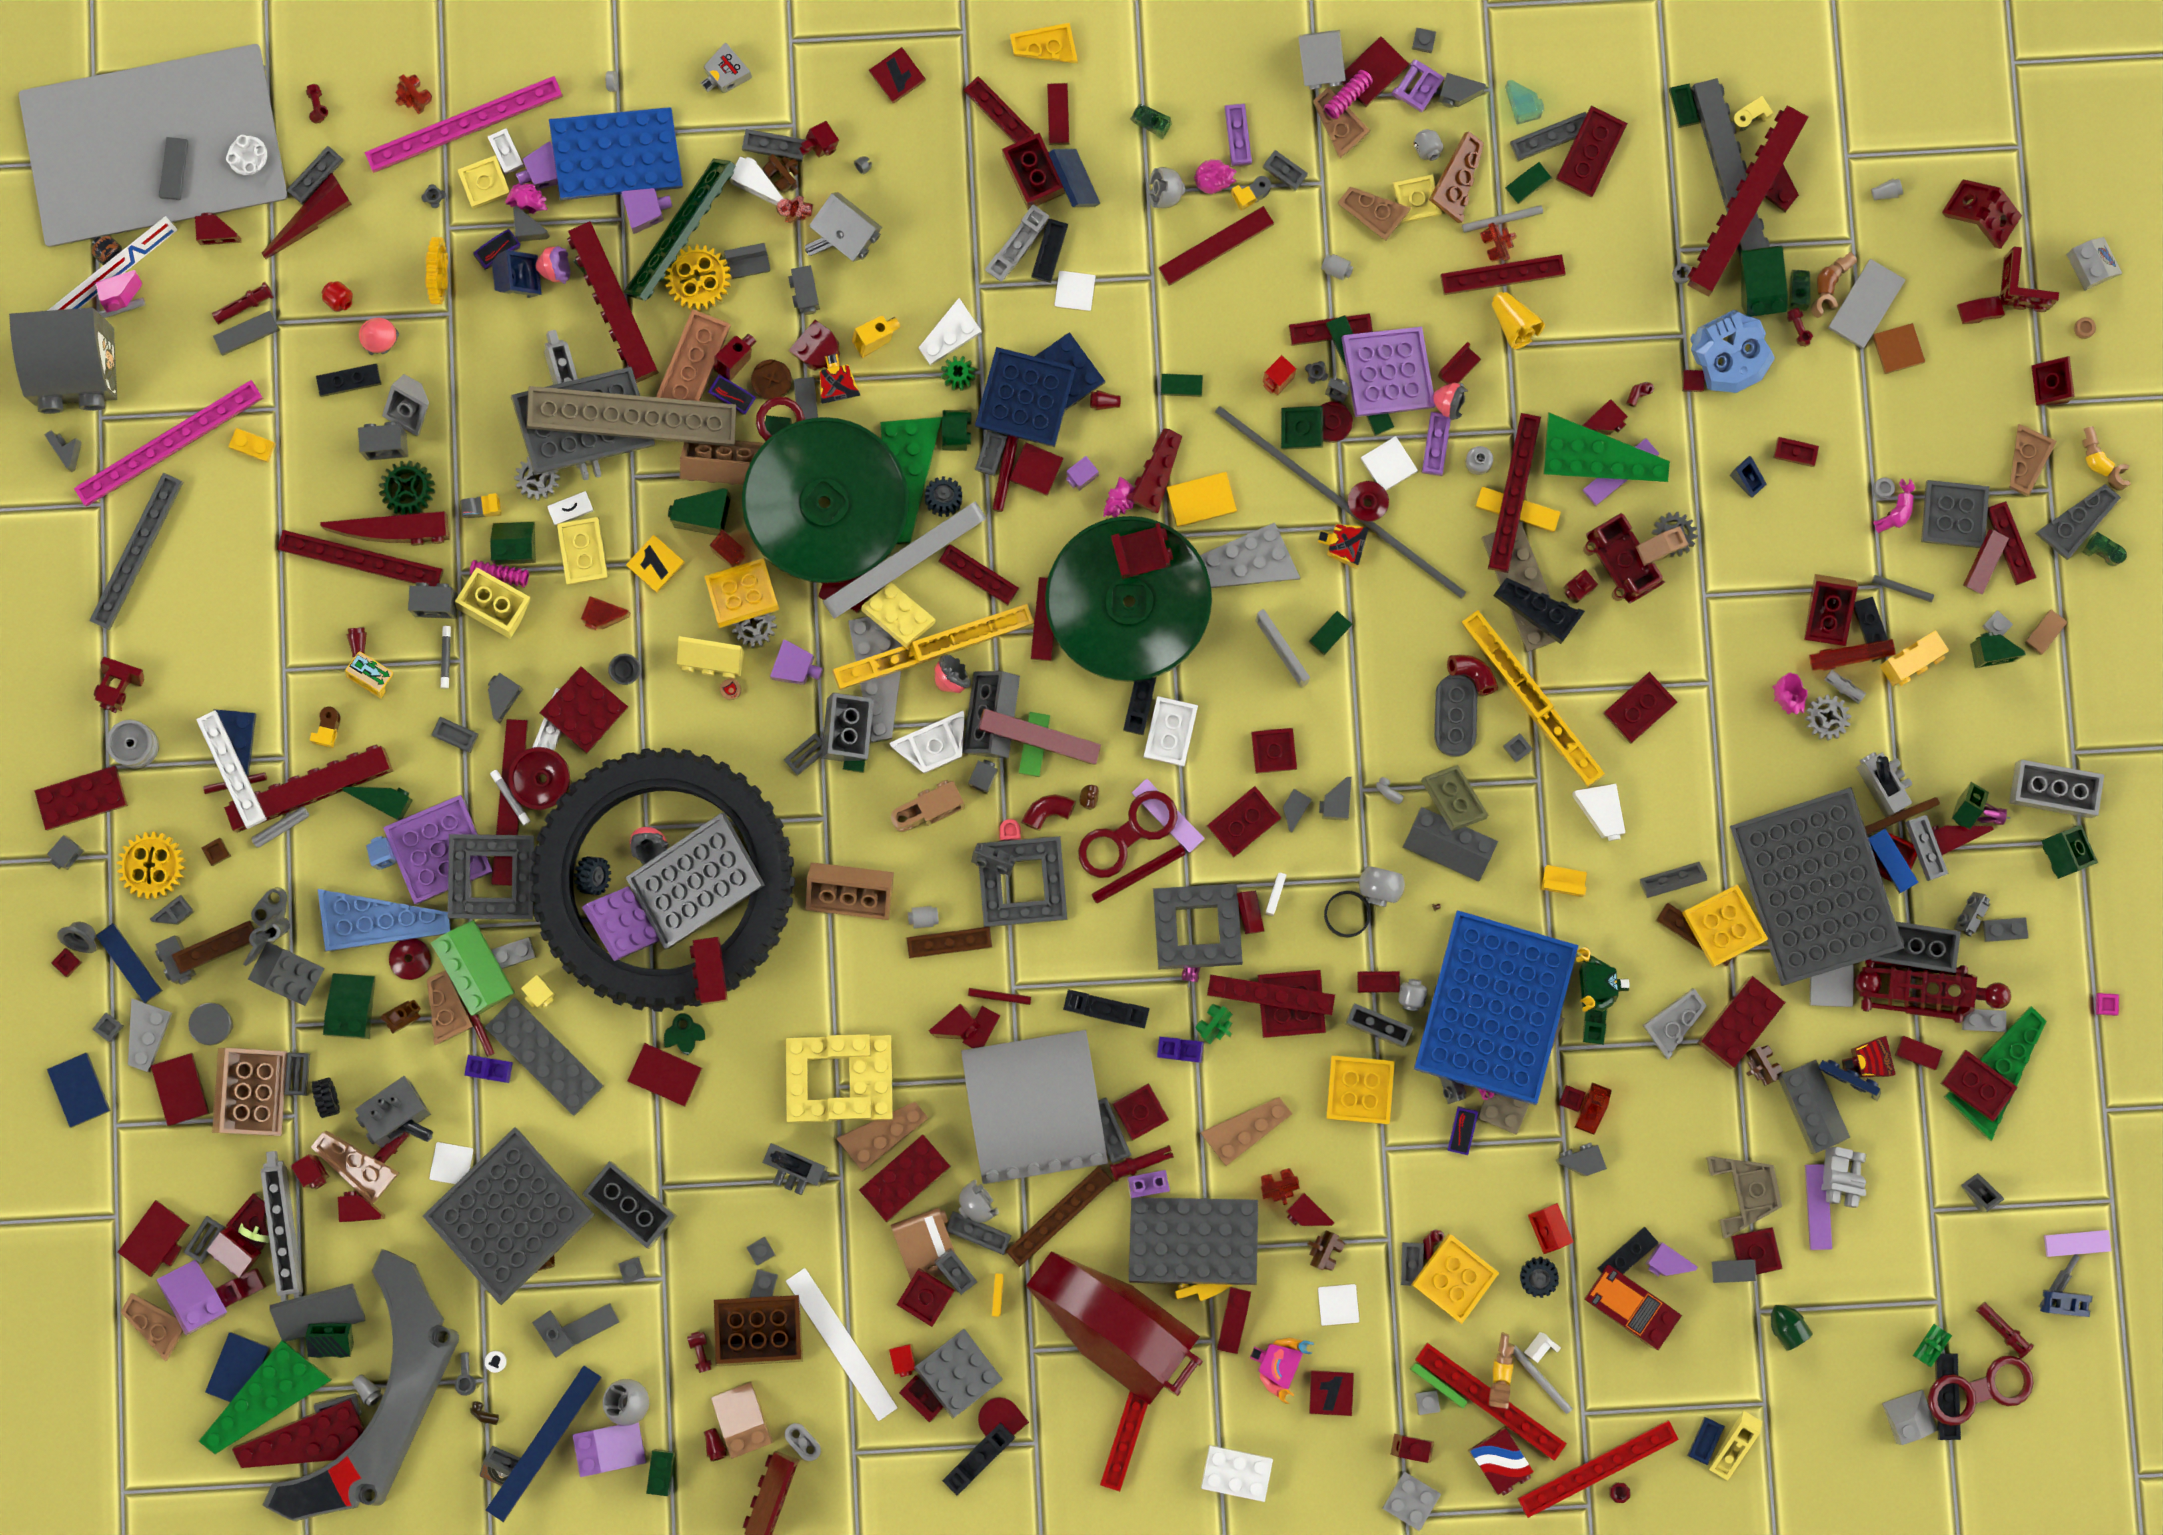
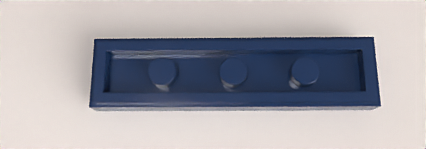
[96,923,163,1003]

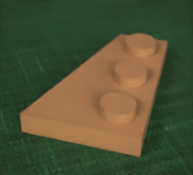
[1338,187,1411,241]
[2009,424,2057,497]

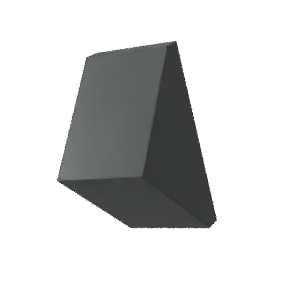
[513,206,550,242]
[1961,1173,2004,1212]

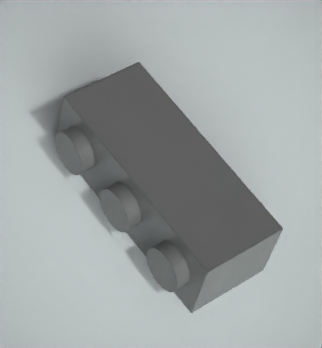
[1345,1003,1413,1048]

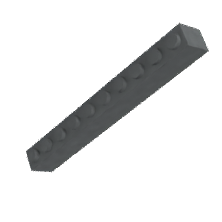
[1691,78,1770,260]

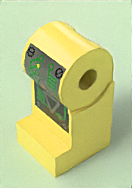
[1732,96,1773,132]

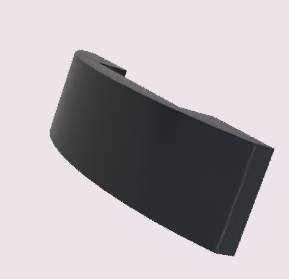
[1123,677,1157,735]
[1063,989,1150,1029]
[942,1422,1016,1496]

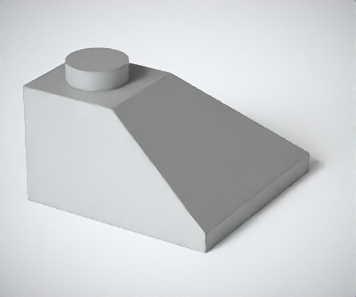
[382,374,429,436]
[1882,1390,1937,1445]

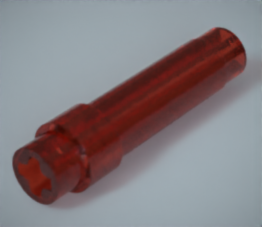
[1809,639,1896,671]

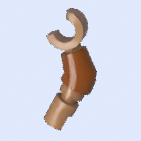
[1811,252,1857,318]

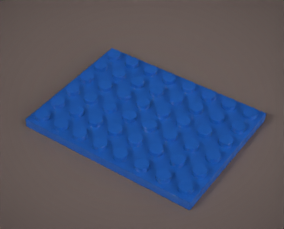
[1413,910,1579,1105]

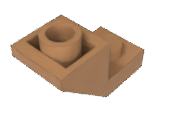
[1636,526,1689,566]

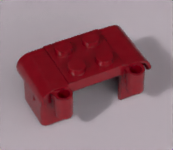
[1583,513,1665,604]

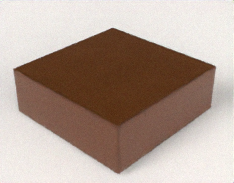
[202,837,231,866]

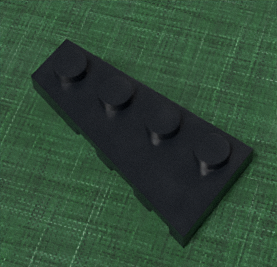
[1493,578,1585,644]

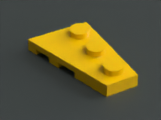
[1010,22,1078,64]

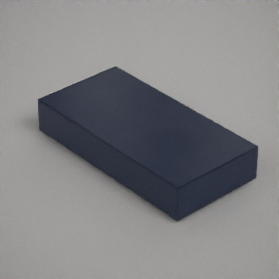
[1687,1417,1725,1465]

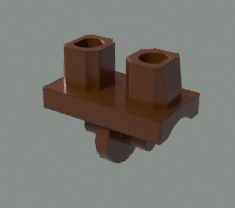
[762,154,799,193]
[380,1000,421,1034]
[1746,1045,1783,1086]
[1307,1230,1345,1271]

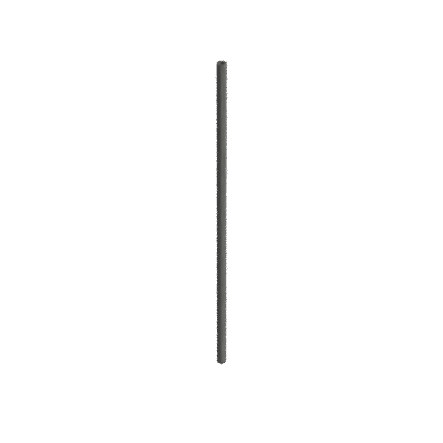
[1215,406,1466,599]

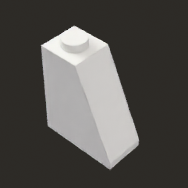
[1572,784,1625,841]

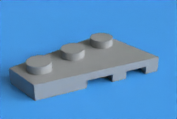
[1643,988,1707,1059]

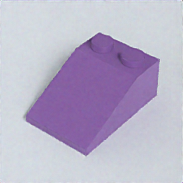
[156,1260,227,1336]
[573,1422,646,1477]

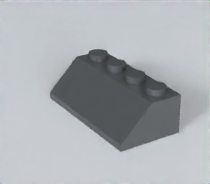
[963,671,1020,758]
[1402,807,1498,882]
[1871,921,1961,973]
[1778,1060,1850,1154]

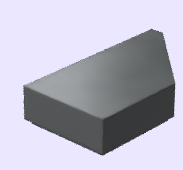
[1283,789,1312,833]
[150,895,195,925]

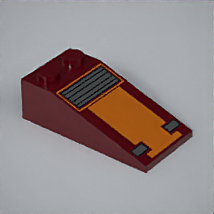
[1584,1264,1682,1351]

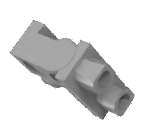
[1821,1147,1866,1208]

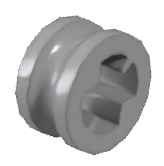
[1672,263,1691,284]

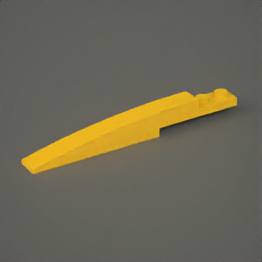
[832,604,1034,690]
[1461,610,1605,787]

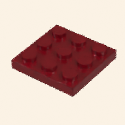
[539,666,628,754]
[1257,970,1326,1038]

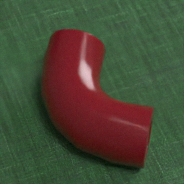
[1447,654,1498,696]
[1021,794,1076,831]

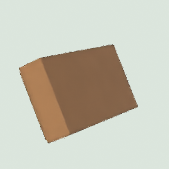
[2025,610,2067,655]

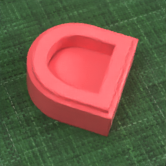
[1000,819,1021,841]

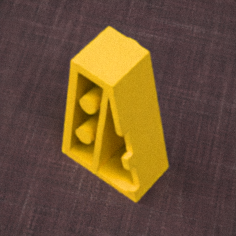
[1880,630,1949,686]

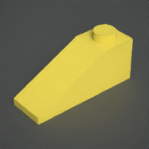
[1709,1410,1762,1481]

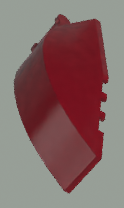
[1026,1251,1203,1405]

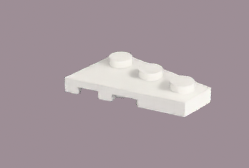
[919,298,982,366]

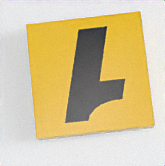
[626,535,685,593]

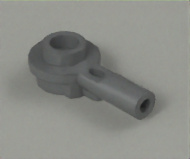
[455,1352,476,1396]

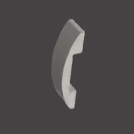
[985,204,1050,282]

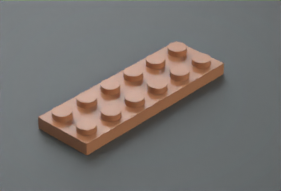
[656,309,731,401]

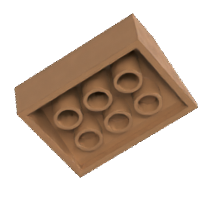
[212,1048,287,1136]

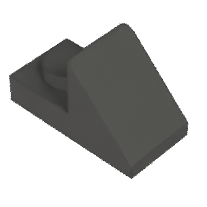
[44,430,81,472]

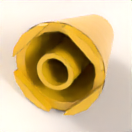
[1492,292,1545,350]

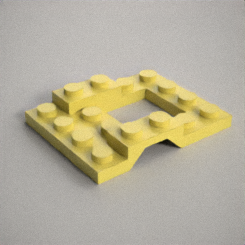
[786,1034,893,1123]

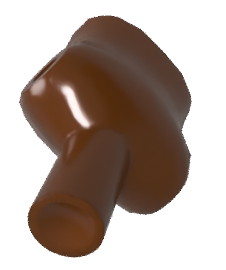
[1080,785,1099,810]

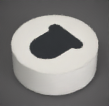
[485,1351,507,1373]

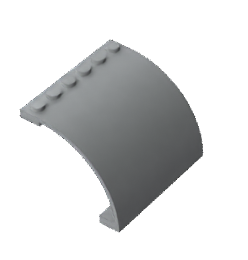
[961,1030,1108,1184]

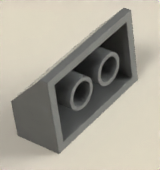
[821,693,873,762]

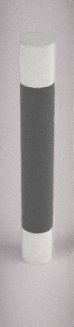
[440,626,451,689]

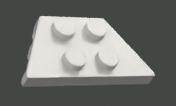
[890,711,964,774]

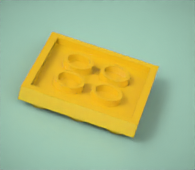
[704,558,779,628]
[1682,884,1768,968]
[1326,1056,1395,1125]
[1411,1234,1499,1324]

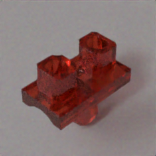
[395,74,432,114]
[776,196,813,223]
[1480,222,1517,262]
[1260,1168,1300,1206]

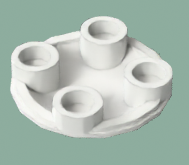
[226,135,267,175]

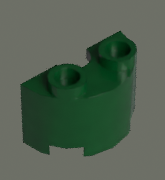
[942,410,972,451]

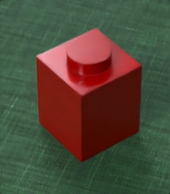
[889,1344,916,1377]

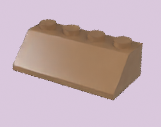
[680,440,764,485]
[806,862,894,920]

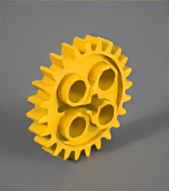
[425,237,448,305]
[664,244,732,311]
[116,831,186,900]

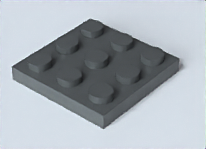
[1921,480,1989,548]
[914,1329,1003,1419]

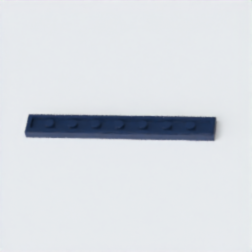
[486,1366,602,1523]

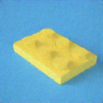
[557,517,609,585]
[861,582,935,648]

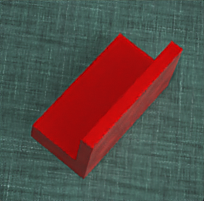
[1528,1203,1574,1254]

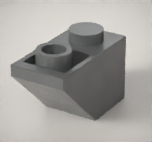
[1556,1143,1607,1176]

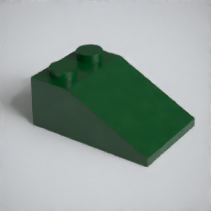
[1741,245,1788,317]
[323,973,375,1039]

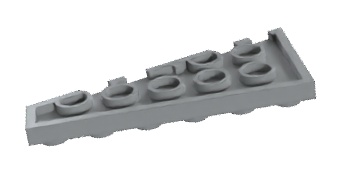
[1200,523,1300,588]
[848,617,903,743]

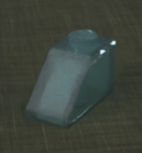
[1505,80,1544,125]

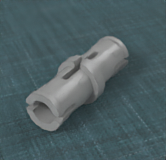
[1824,669,1866,704]

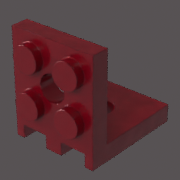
[1942,179,2022,249]
[2000,246,2059,312]

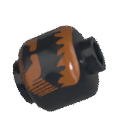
[91,236,122,265]

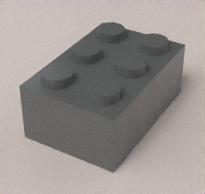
[248,941,325,1006]

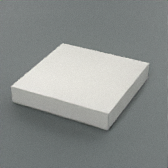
[1361,436,1418,491]

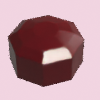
[1609,1482,1630,1503]

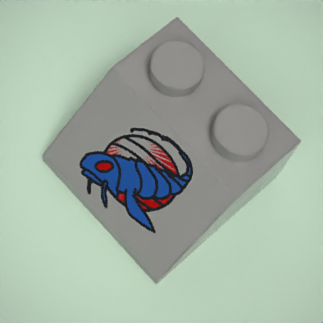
[2066,237,2122,291]

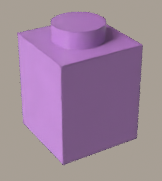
[1066,456,1099,491]

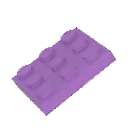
[582,886,660,961]

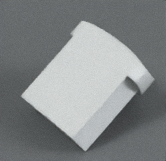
[1524,1332,1561,1363]

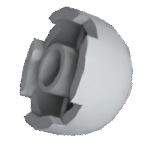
[1149,167,1185,208]
[959,1179,999,1223]

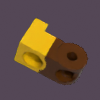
[309,706,341,748]

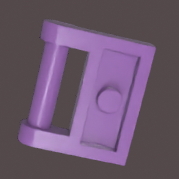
[1392,60,1445,113]

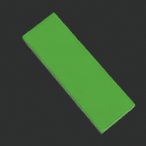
[1019,712,1050,777]
[1410,1363,1467,1408]

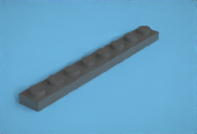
[89,473,184,630]

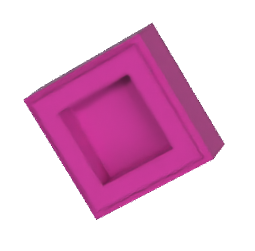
[2096,993,2119,1016]

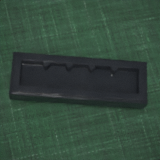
[1031,219,1068,283]
[316,363,382,397]
[1854,596,1893,662]
[1597,1227,1659,1274]

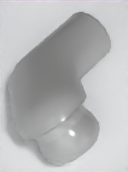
[1376,777,1404,805]

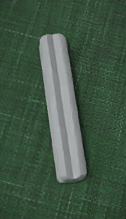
[252,807,309,847]

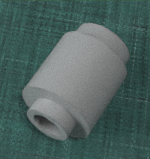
[1321,254,1353,280]
[908,906,939,929]

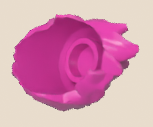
[1194,159,1237,194]
[505,183,548,214]
[1103,477,1135,518]
[1772,672,1808,715]

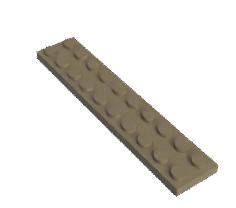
[526,386,736,446]

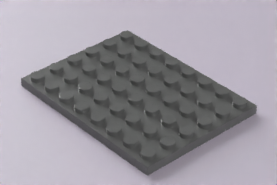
[1730,787,1904,986]

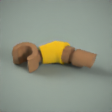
[2082,426,2131,490]
[1489,1332,1515,1409]

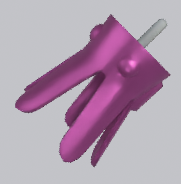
[1977,803,2011,825]
[1182,967,1201,988]

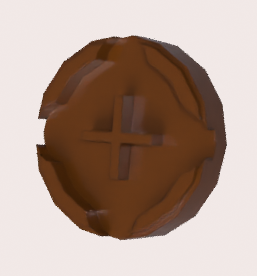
[751,359,792,400]

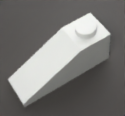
[729,156,787,210]

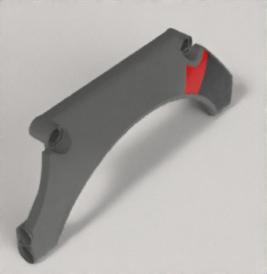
[262,1249,459,1521]

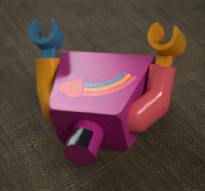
[1250,1337,1314,1404]

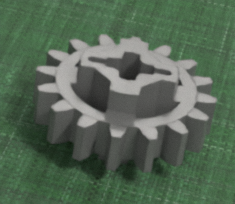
[1651,512,1698,557]

